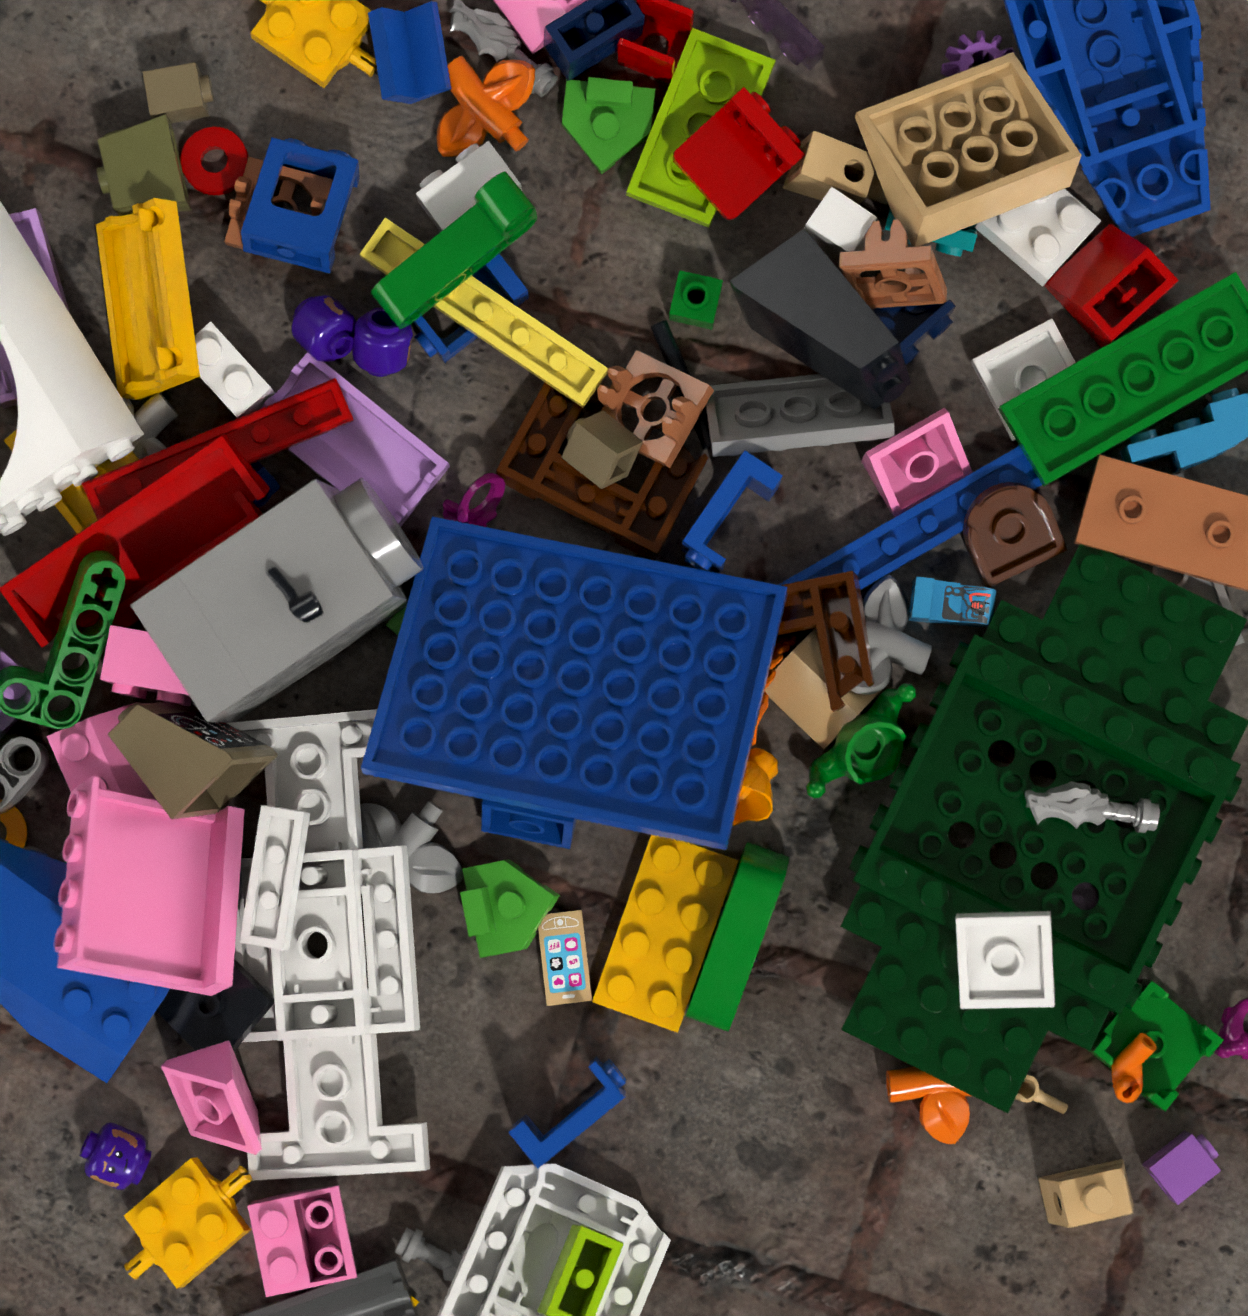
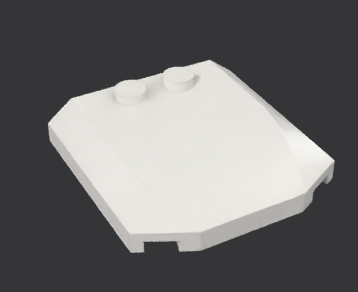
[438,1164,671,1316]

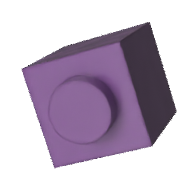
[1142,1130,1221,1205]

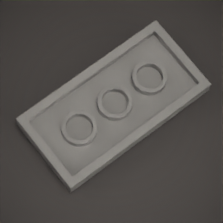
[705,374,895,457]

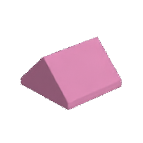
[861,408,973,518]
[161,1040,262,1155]

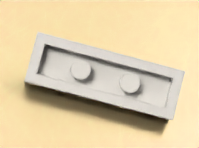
[239,805,310,950]

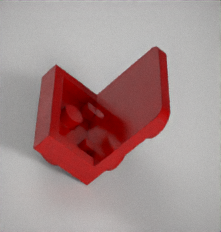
[672,87,805,220]

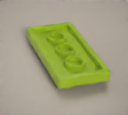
[626,28,776,228]

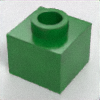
[669,270,723,330]

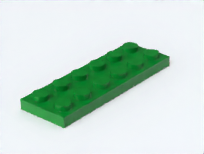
[998,272,1248,487]

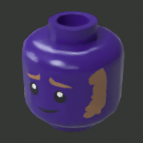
[291,295,357,362]
[352,307,413,377]
[79,1122,152,1190]

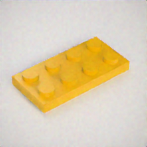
[592,835,738,1033]

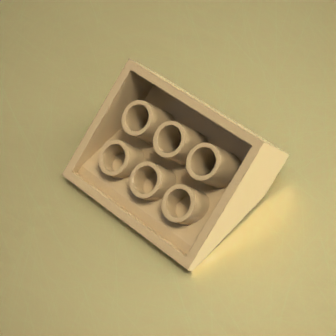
[855,52,1082,247]

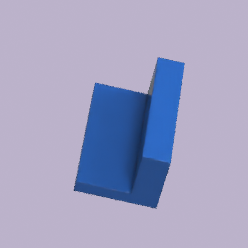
[368,1,451,104]

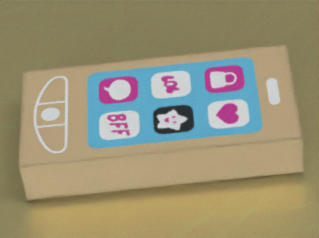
[538,910,592,1006]

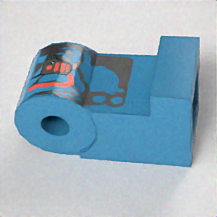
[908,576,997,627]

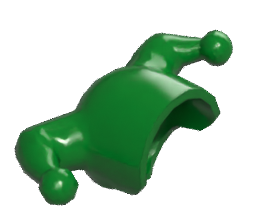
[806,683,916,799]

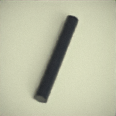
[650,320,711,450]

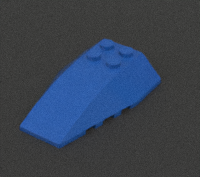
[1003,0,1211,237]
[0,838,171,1083]

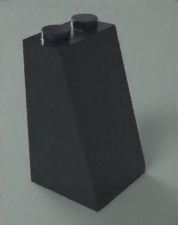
[730,228,911,409]

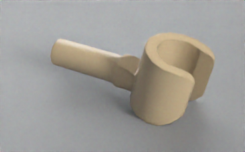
[1015,1075,1068,1114]

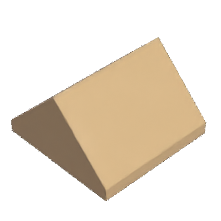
[764,628,881,750]

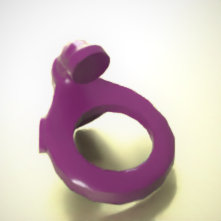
[442,472,505,527]
[1215,997,1248,1059]

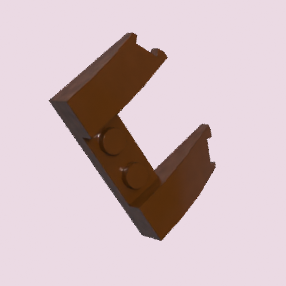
[496,383,708,561]
[778,570,874,712]

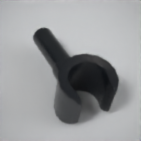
[266,567,323,623]

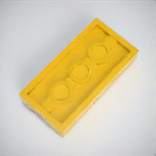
[96,198,200,400]

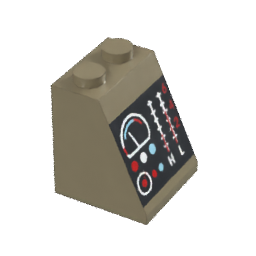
[108,701,278,820]

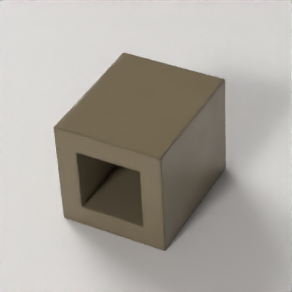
[142,62,214,123]
[561,411,643,489]

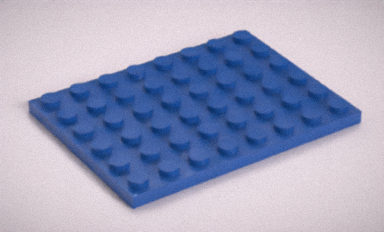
[361,516,787,850]

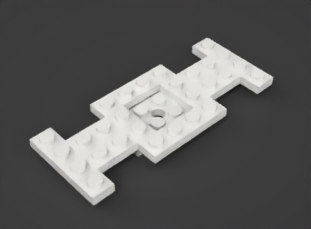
[227,709,430,1181]

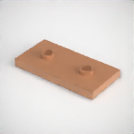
[1074,455,1248,592]

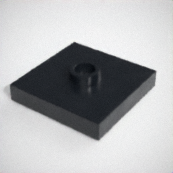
[156,959,274,1051]

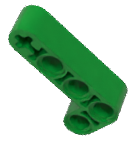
[371,171,538,329]
[0,550,125,729]
[685,842,790,1032]

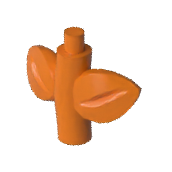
[437,56,535,157]
[886,1067,971,1144]

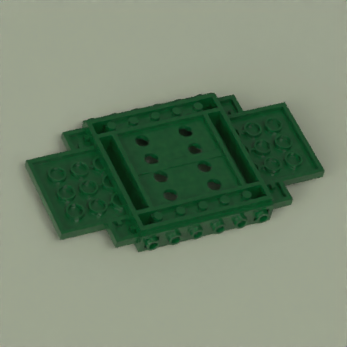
[840,544,1248,1113]

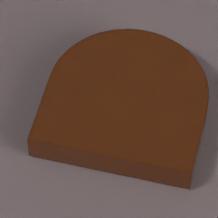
[963,482,1067,588]

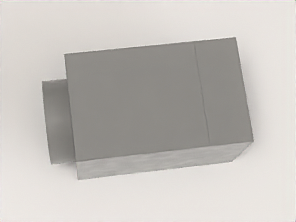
[130,478,424,723]

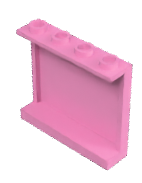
[54,776,245,996]

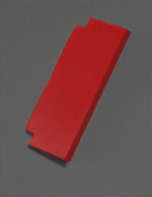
[0,434,270,648]

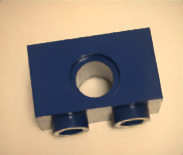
[543,0,645,81]

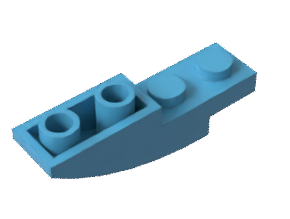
[1120,388,1248,474]

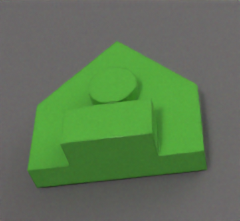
[562,77,655,175]
[460,859,560,958]

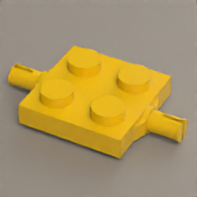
[250,0,377,88]
[124,1157,252,1289]

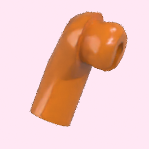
[1112,1033,1157,1103]

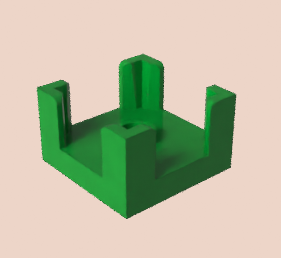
[1089,979,1223,1111]

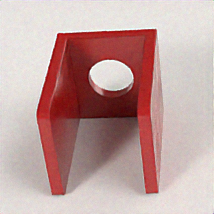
[617,0,694,84]

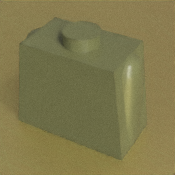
[97,114,192,216]

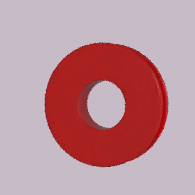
[181,127,249,195]

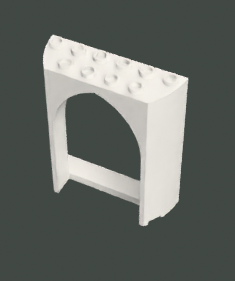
[0,201,144,536]

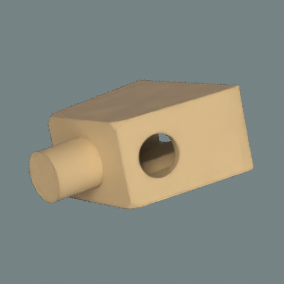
[783,131,888,205]
[1038,1159,1134,1228]

